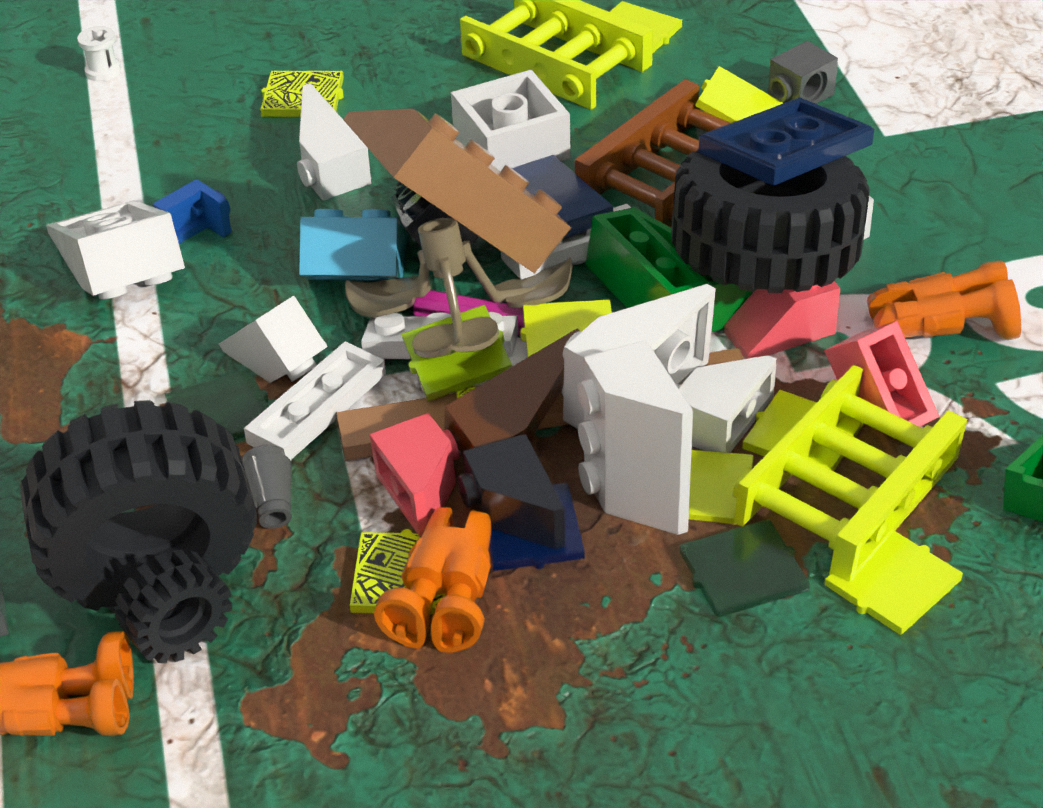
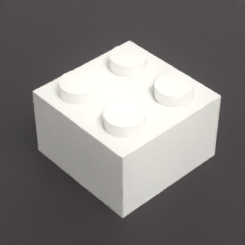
[451,70,570,171]

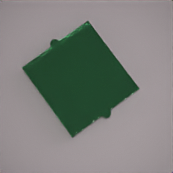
[165,368,269,441]
[680,519,810,618]

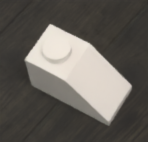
[219,296,328,383]
[676,355,777,453]

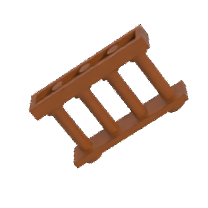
[575,79,730,228]

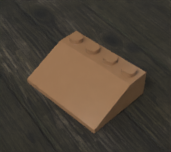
[343,108,571,274]

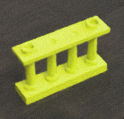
[460,0,653,110]
[733,365,968,582]

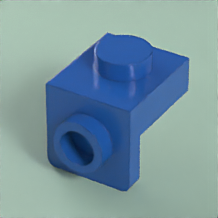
[153,179,232,244]

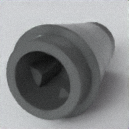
[242,445,292,529]

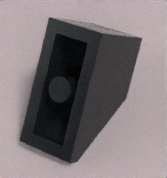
[458,434,566,549]

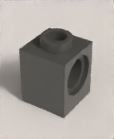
[768,41,838,104]

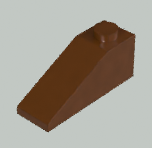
[444,328,579,454]

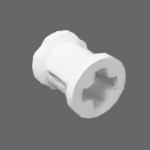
[77,26,122,81]

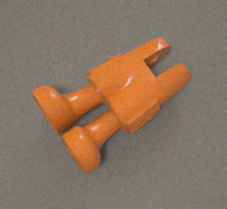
[867,260,1021,340]
[374,507,491,653]
[0,631,134,736]

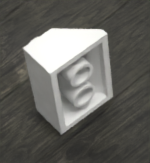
[577,340,693,535]

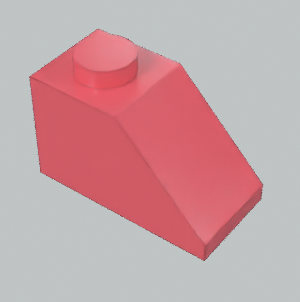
[724,281,840,359]
[824,321,939,439]
[370,413,459,537]

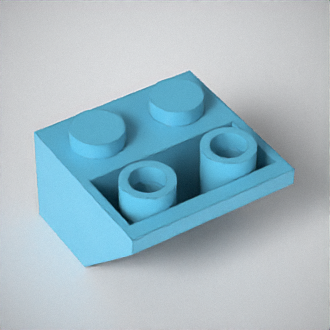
[299,209,409,281]

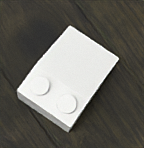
[46,200,185,299]
[562,284,716,429]

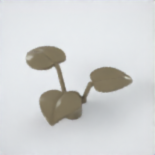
[345,218,573,358]

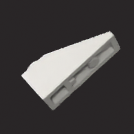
[297,83,371,201]

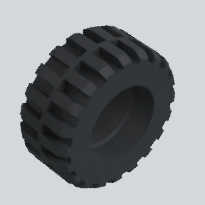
[671,150,870,293]
[20,400,257,613]

